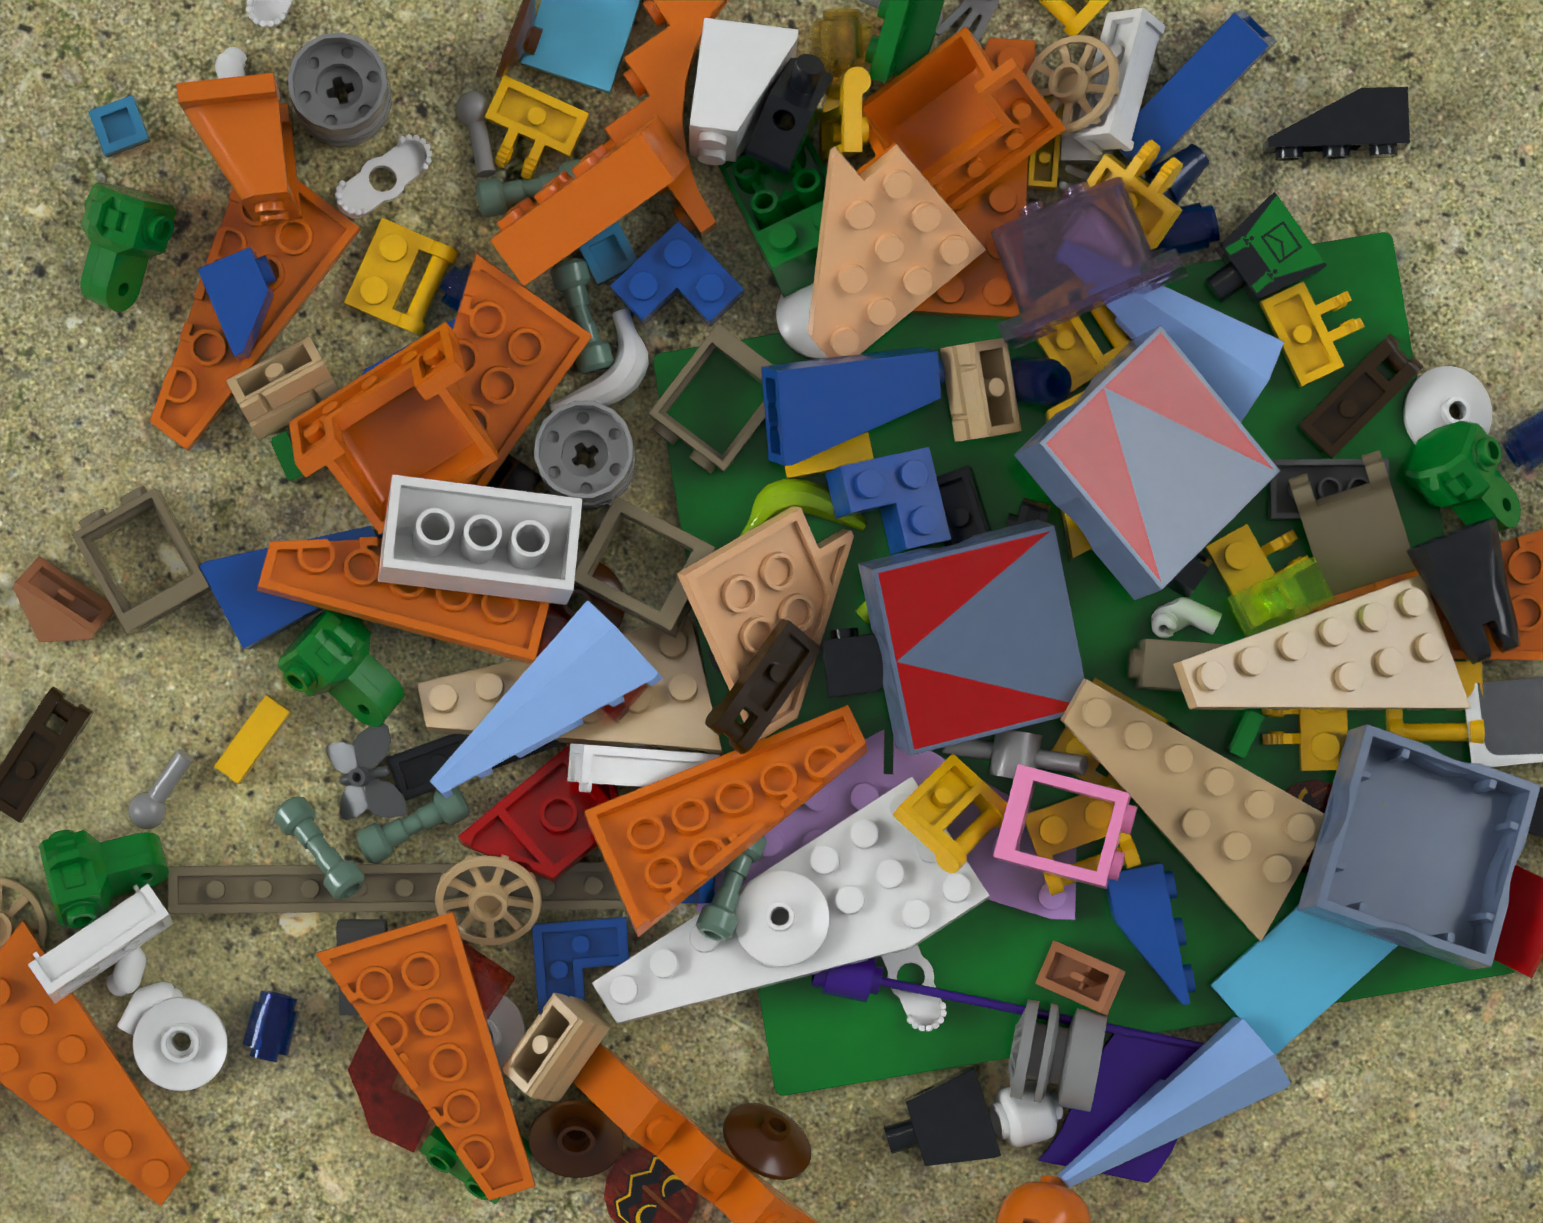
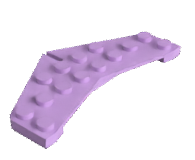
[697,730,1076,920]

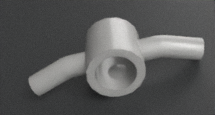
[942,730,1088,779]

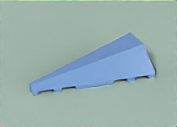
[1055,241,1284,423]
[430,600,663,798]
[1057,1016,1291,1188]

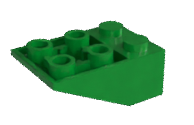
[718,138,827,298]

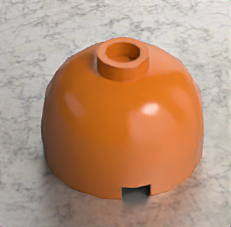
[996,1175,1091,1223]

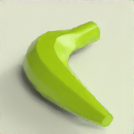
[739,478,867,537]

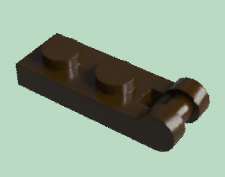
[1297,333,1424,459]
[705,619,822,754]
[0,686,94,823]

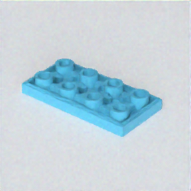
[521,0,642,94]
[1209,904,1398,1055]

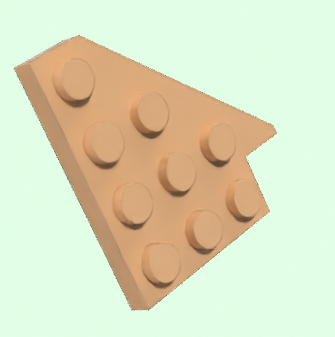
[808,144,986,358]
[677,506,854,741]

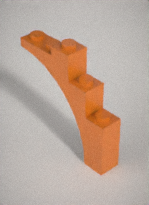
[604,0,729,238]
[573,1043,821,1223]

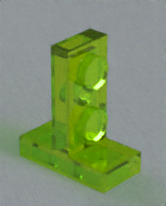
[1227,556,1334,637]

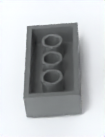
[1267,459,1389,520]

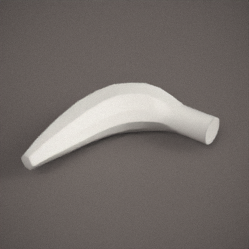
[549,309,649,412]

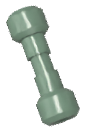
[475,159,581,218]
[550,258,614,374]
[356,786,470,864]
[274,797,365,900]
[696,836,767,941]

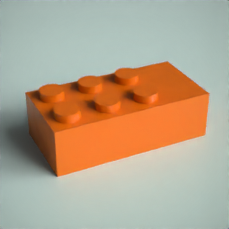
[490,116,690,286]

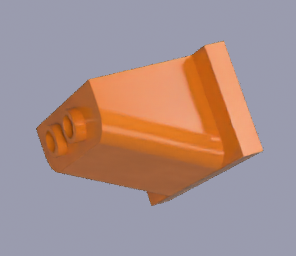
[857,26,1066,210]
[176,73,302,225]
[289,322,499,534]

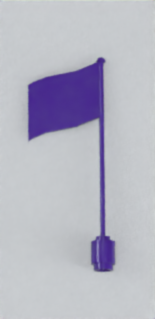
[811,957,1204,1183]

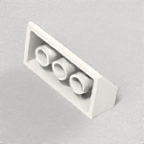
[378,475,582,605]

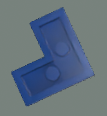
[532,917,630,1015]

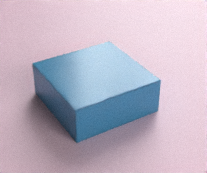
[88,95,151,158]
[579,222,638,286]

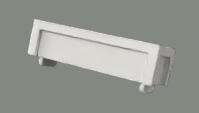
[1073,8,1166,155]
[567,743,720,793]
[28,884,174,1004]

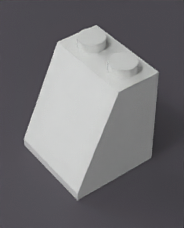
[689,18,799,165]

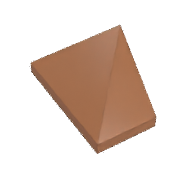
[13,556,115,642]
[1035,940,1126,1015]

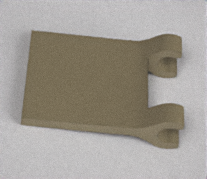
[1288,450,1416,598]

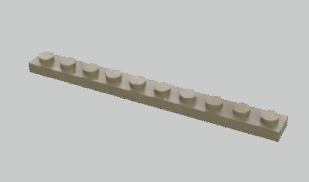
[168,862,625,914]

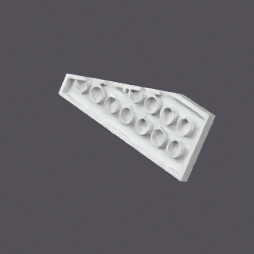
[592,777,990,1025]

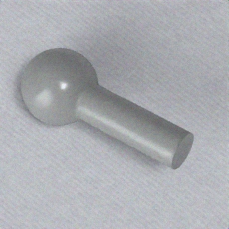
[456,91,496,177]
[128,749,193,829]

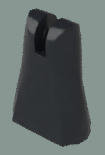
[1407,517,1521,665]

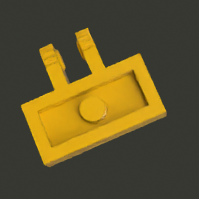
[484,75,590,180]
[1079,139,1183,249]
[1259,281,1365,388]
[1204,524,1312,629]
[1262,708,1348,771]

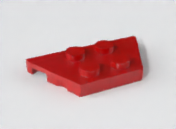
[458,743,620,882]

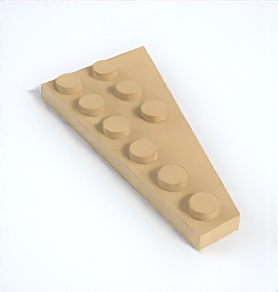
[1173,575,1471,711]
[417,618,723,755]
[1060,678,1324,941]

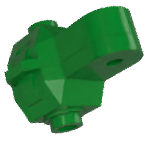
[80,182,177,312]
[1404,421,1521,532]
[278,609,404,727]
[39,830,169,929]

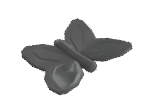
[326,723,407,820]

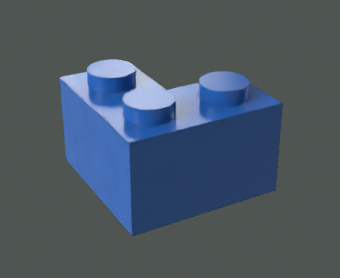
[610,221,744,327]
[825,447,951,555]

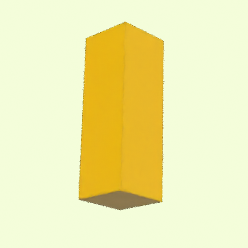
[1027,99,1063,191]
[784,432,874,479]
[214,695,293,784]

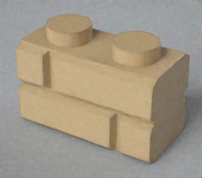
[226,336,338,441]
[940,338,1021,442]
[501,993,611,1102]

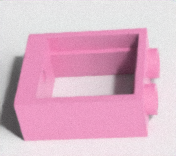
[993,764,1137,889]

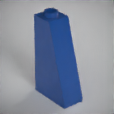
[1119,9,1277,169]
[761,347,945,466]
[198,526,383,650]

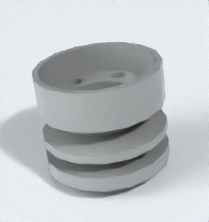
[288,32,392,148]
[534,401,635,510]
[1008,999,1108,1112]

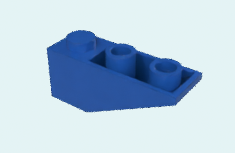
[1106,862,1196,1005]

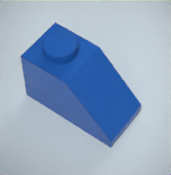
[198,247,277,361]

